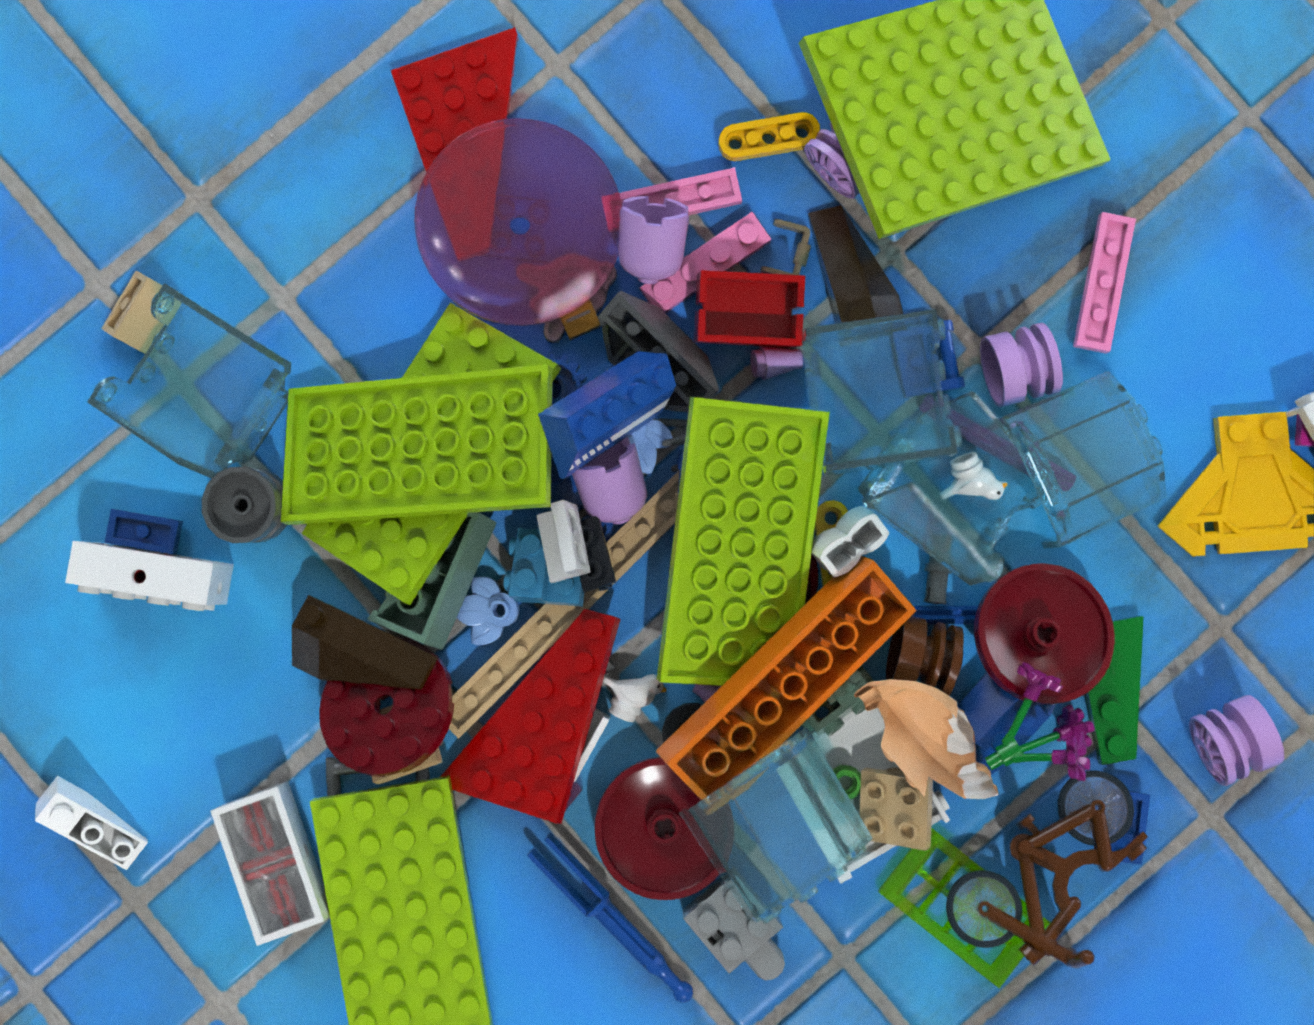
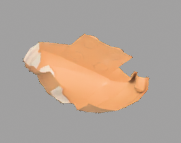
[854,679,999,799]

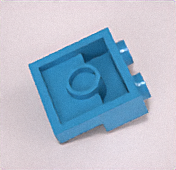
[504,528,584,607]

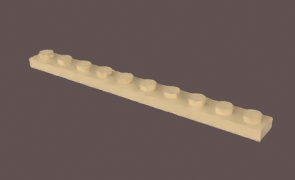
[449,471,679,739]

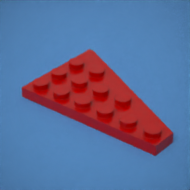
[390,27,519,263]
[440,609,621,824]

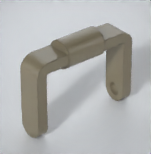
[760,219,811,275]

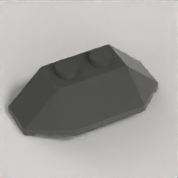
[598,291,719,413]

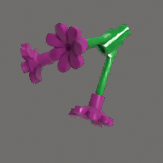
[985,662,1094,782]

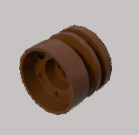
[885,616,964,696]

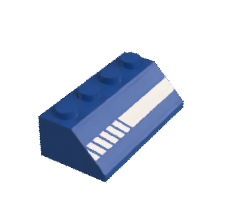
[538,351,676,479]

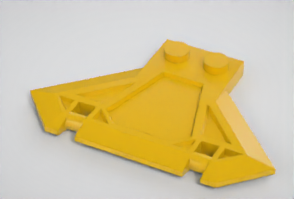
[1157,412,1314,556]

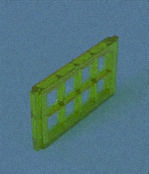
[878,828,1050,989]

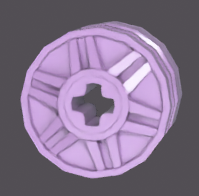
[804,122,860,199]
[980,322,1063,408]
[1189,695,1284,786]

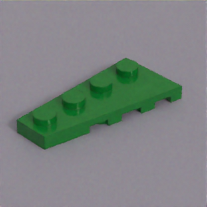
[1085,616,1144,765]

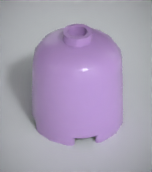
[618,196,689,284]
[572,437,647,524]

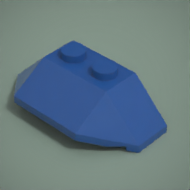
[957,672,1056,775]

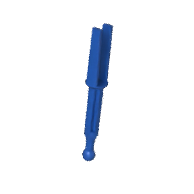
[527,832,693,1003]

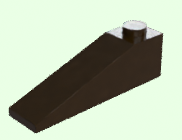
[808,205,907,345]
[292,595,438,690]

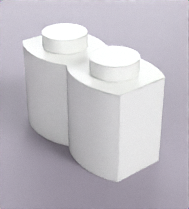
[811,506,889,577]

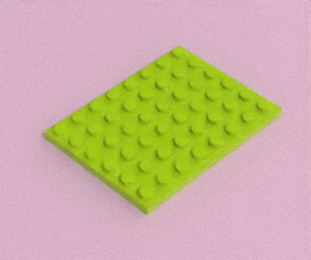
[798,0,1111,239]

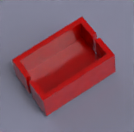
[694,270,806,348]

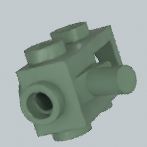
[802,667,873,737]

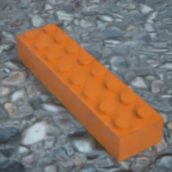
[655,556,917,812]

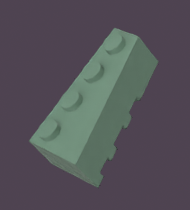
[367,512,497,650]

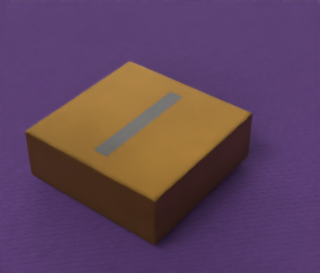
[556,294,601,341]

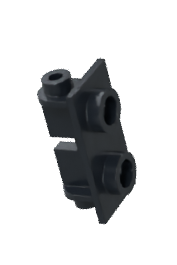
[579,516,616,593]

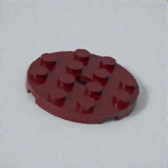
[319,636,454,777]

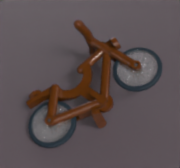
[946,770,1148,969]

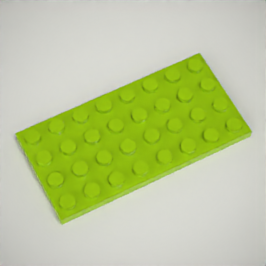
[301,303,561,605]
[281,364,553,525]
[657,397,830,686]
[310,776,493,1025]

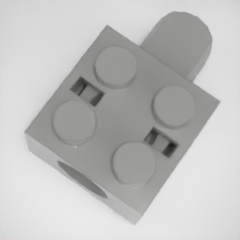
[683,865,785,980]

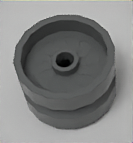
[202,467,287,543]

